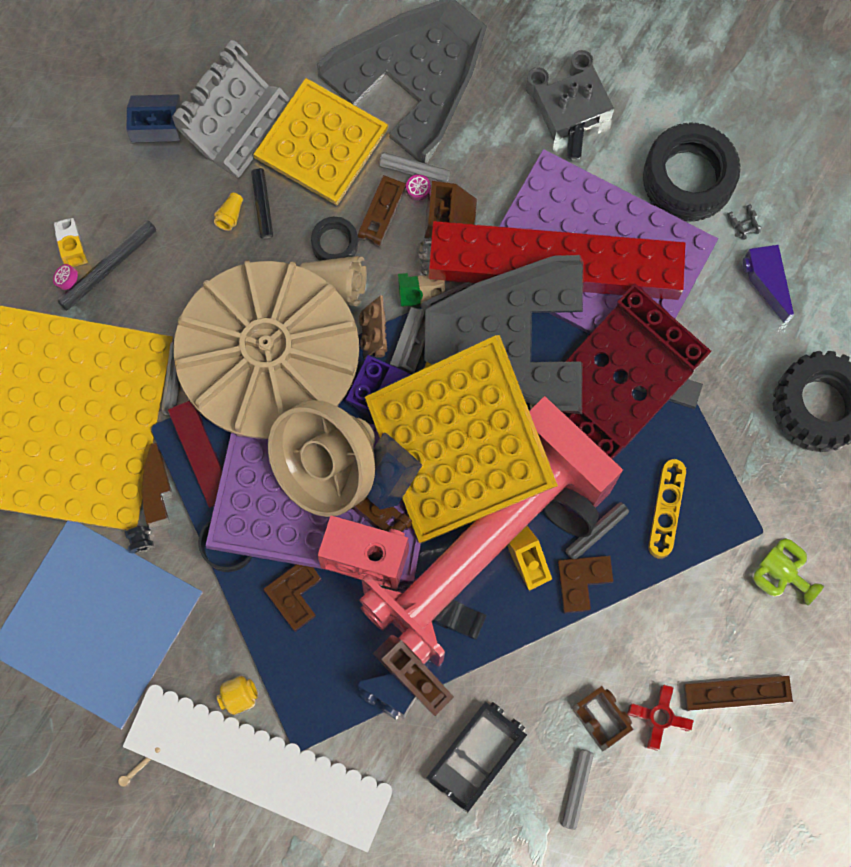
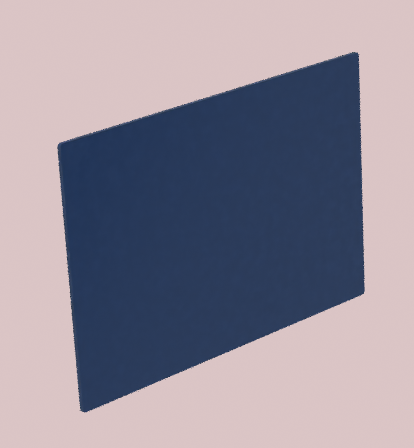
[151,307,763,752]

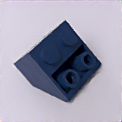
[126,94,180,142]
[358,674,416,720]

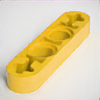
[648,459,686,558]

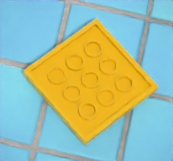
[254,78,388,206]

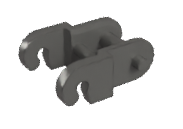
[728,204,761,240]

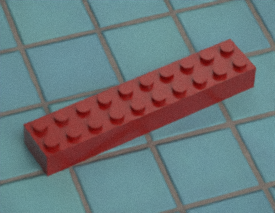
[429,221,686,300]

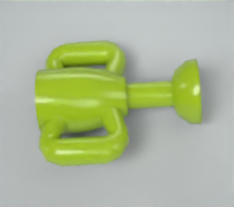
[753,538,824,606]

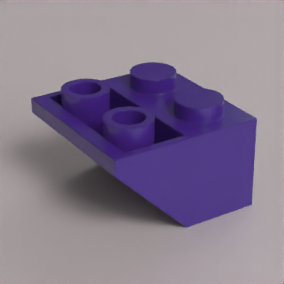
[346,355,412,419]

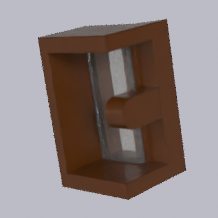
[571,686,634,752]

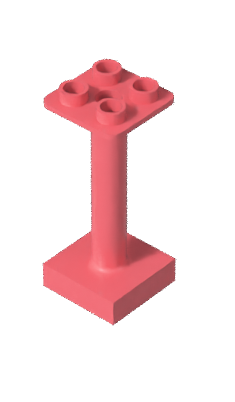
[359,396,623,666]

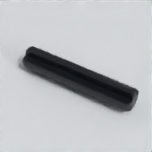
[251,168,273,239]

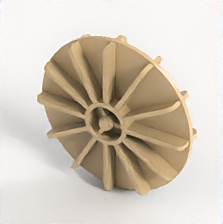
[174,260,359,439]

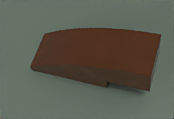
[142,443,173,529]

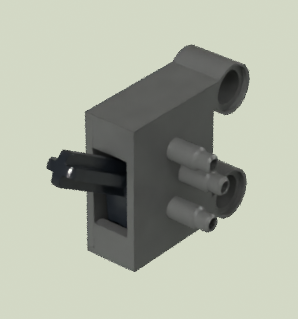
[526,50,614,160]

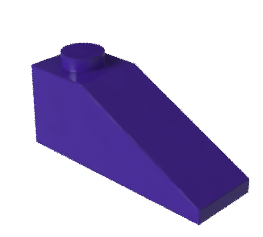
[743,245,794,323]

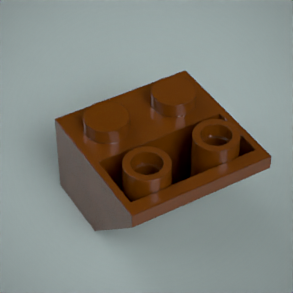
[424,181,477,239]

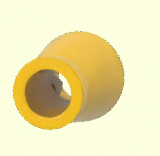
[214,193,243,231]

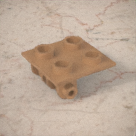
[359,295,387,359]

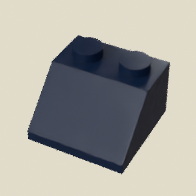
[366,433,422,509]

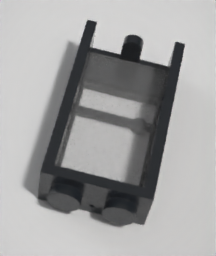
[426,702,527,813]

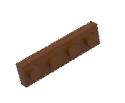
[683,676,793,712]

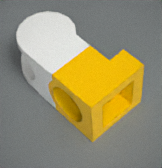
[54,217,88,267]

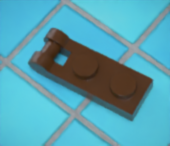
[358,175,406,247]
[352,497,412,532]

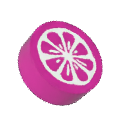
[406,175,430,201]
[53,264,78,290]

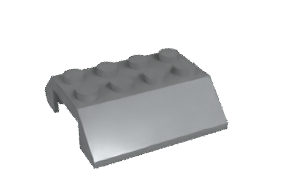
[172,40,291,178]

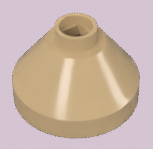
[268,400,375,517]

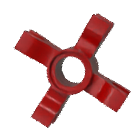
[627,685,694,751]

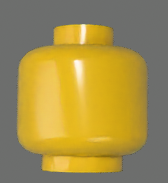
[217,676,258,715]

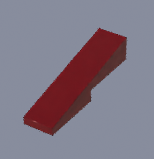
[168,400,223,508]

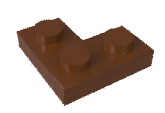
[558,556,613,614]
[264,564,322,632]

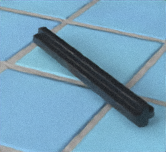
[58,220,156,311]

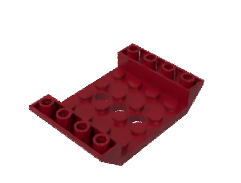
[562,283,712,460]

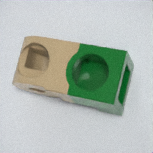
[398,273,445,306]

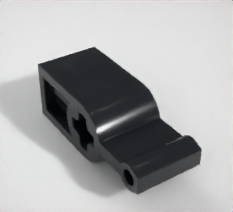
[432,600,487,640]

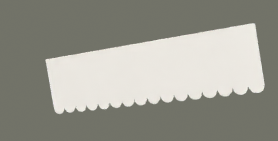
[123,685,392,853]

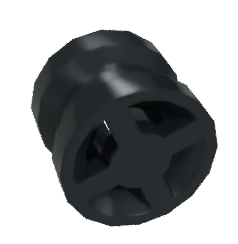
[124,526,155,553]

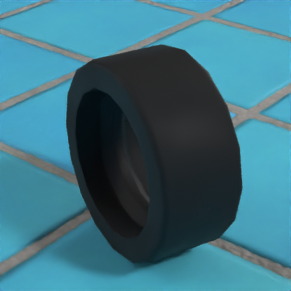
[311,216,358,261]

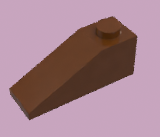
[373,635,454,716]

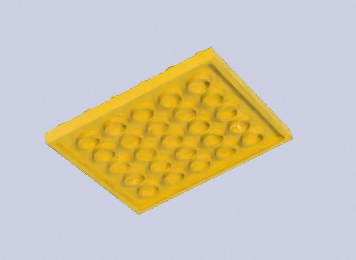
[365,335,558,543]

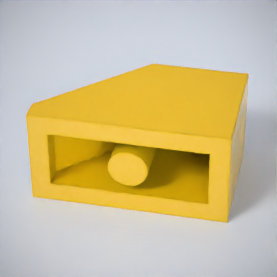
[507,526,552,590]

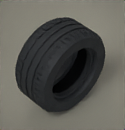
[643,122,741,222]

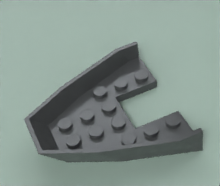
[317,0,487,164]
[425,255,583,414]

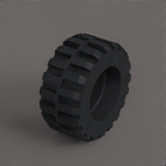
[772,351,851,452]

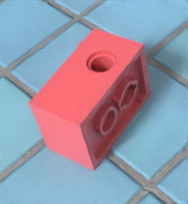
[318,515,409,590]

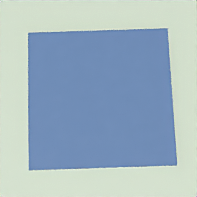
[0,521,202,730]

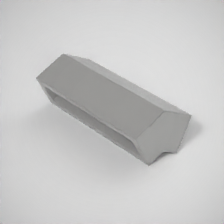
[390,307,425,373]

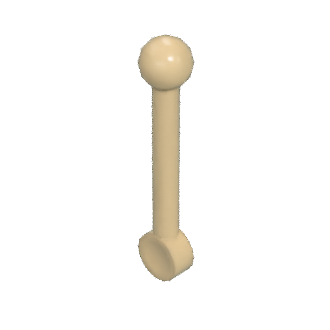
[118,747,160,787]

